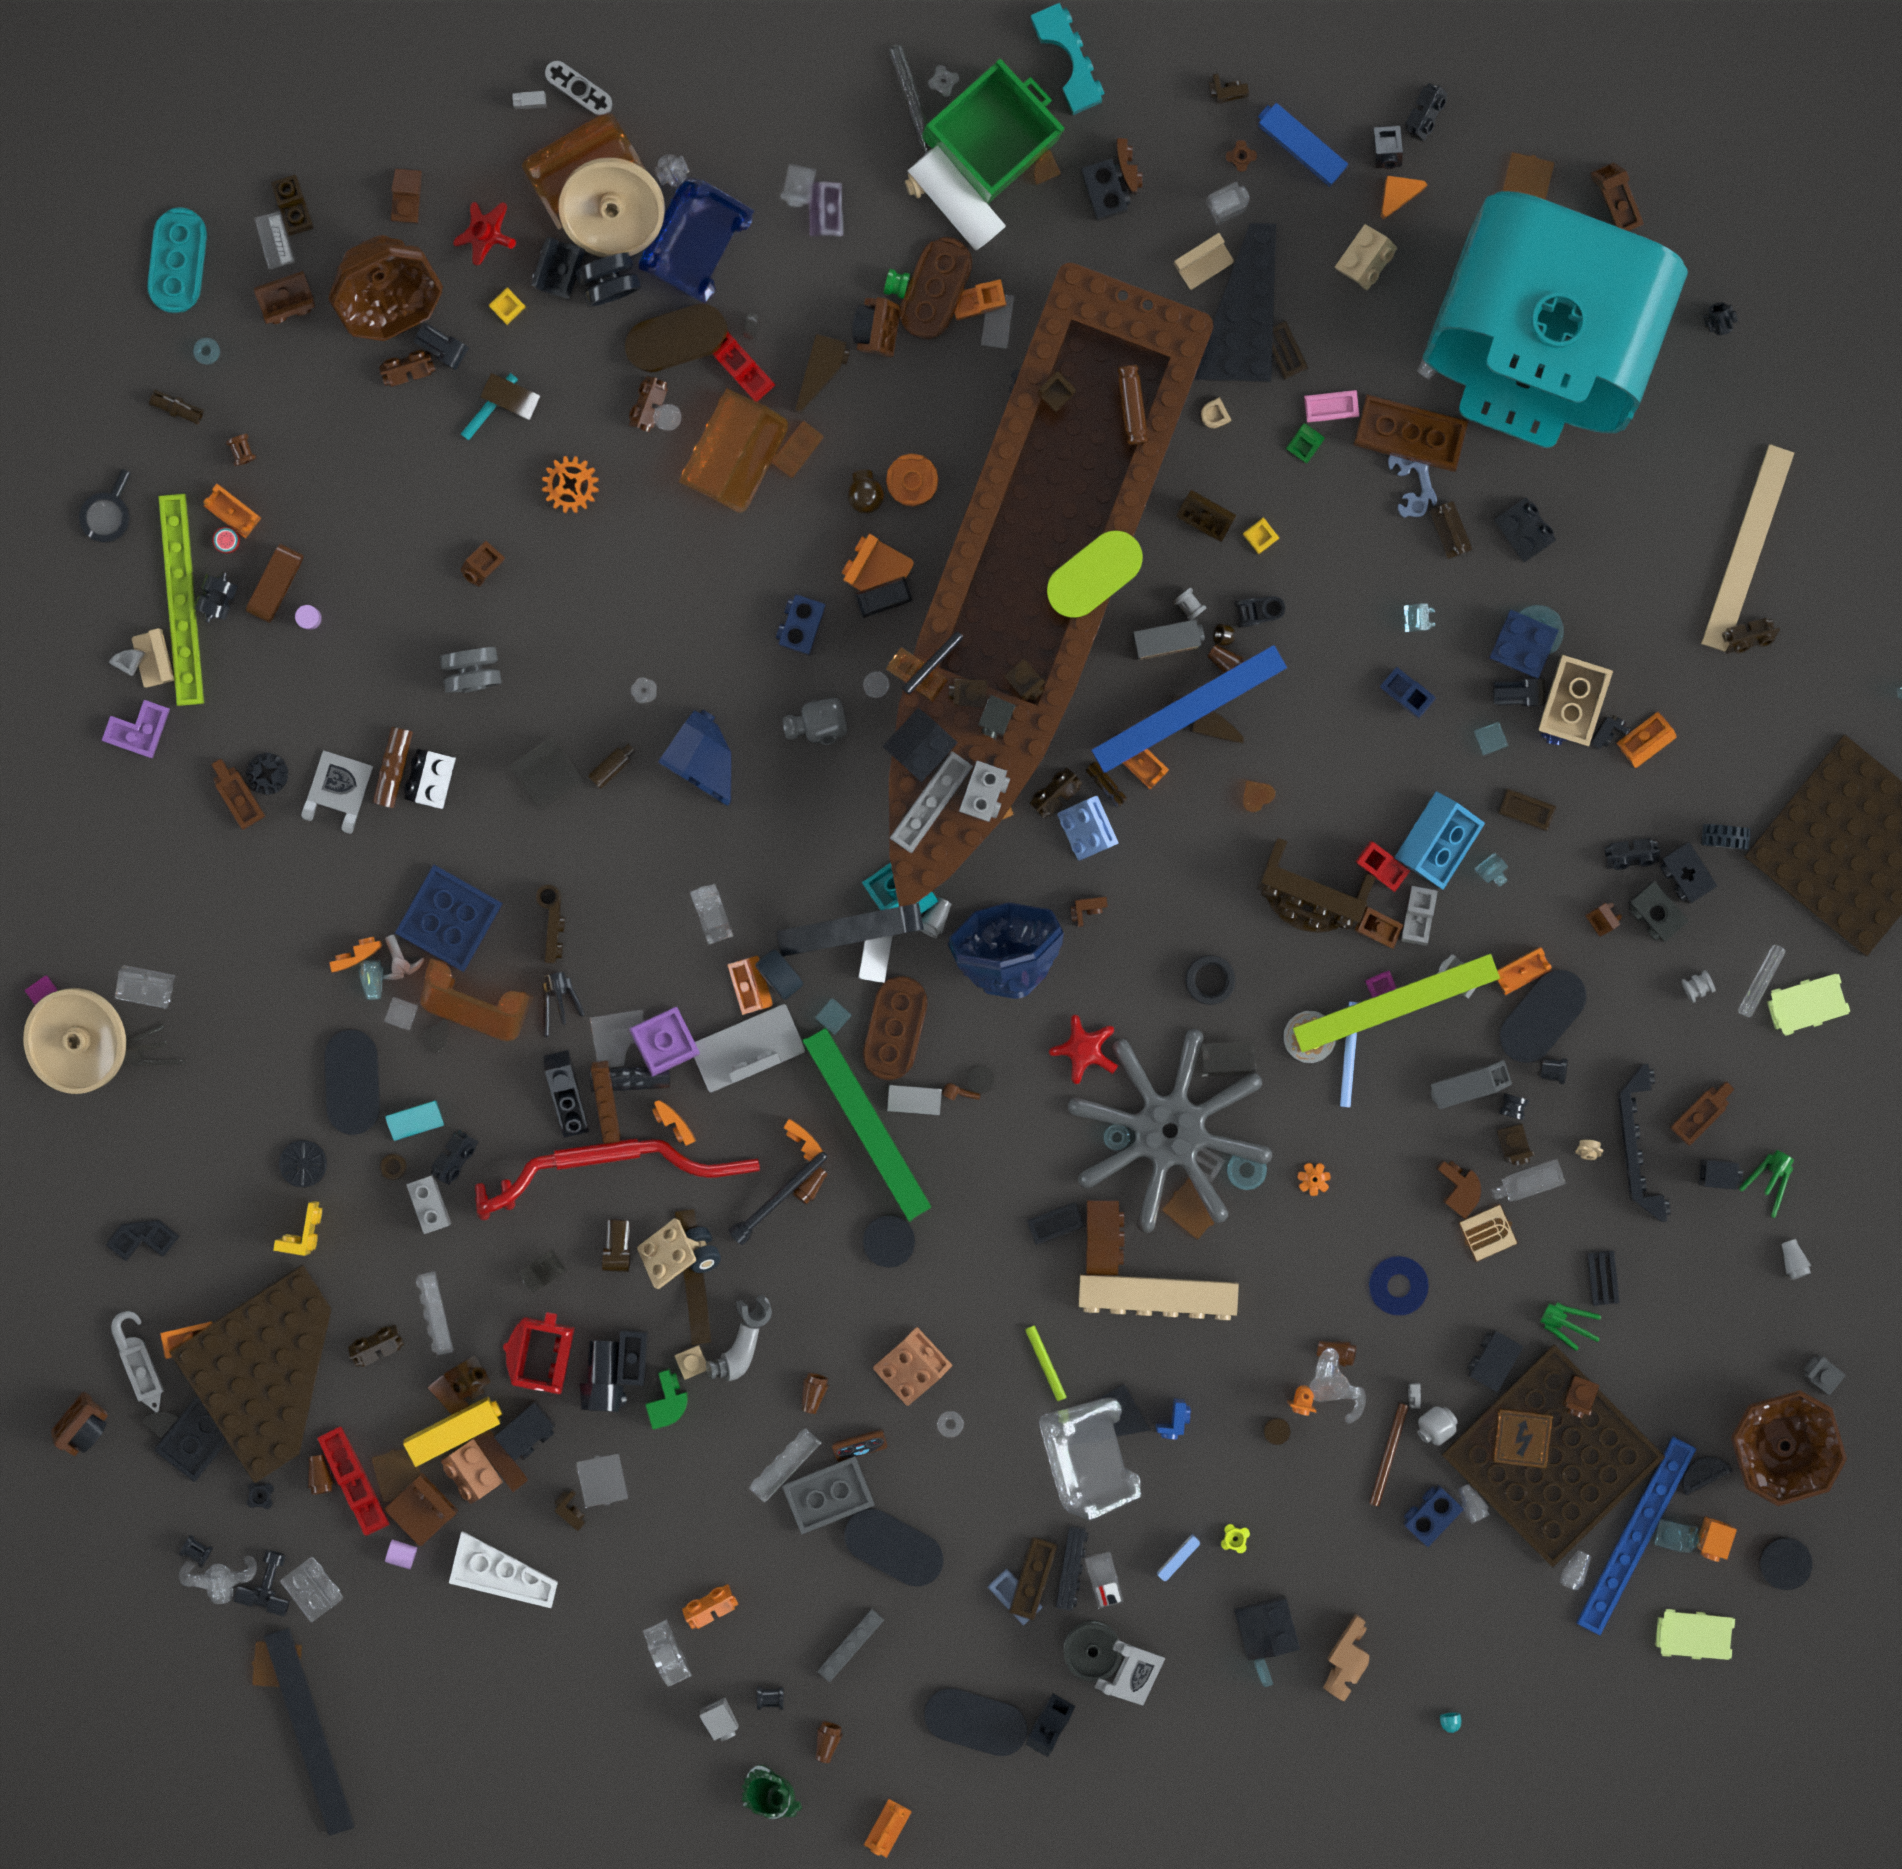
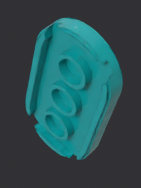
[147,208,207,313]

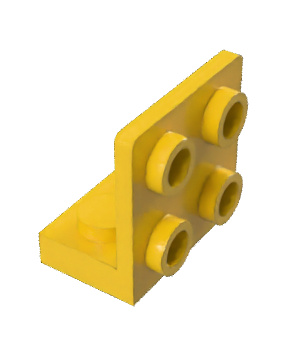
[273,1201,322,1256]

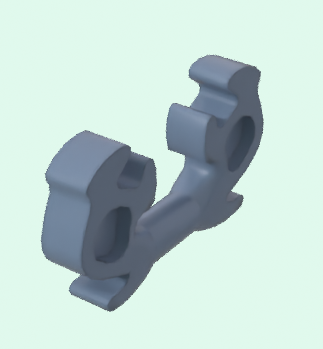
[1388,455,1437,518]

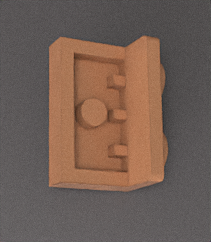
[441,1439,503,1504]

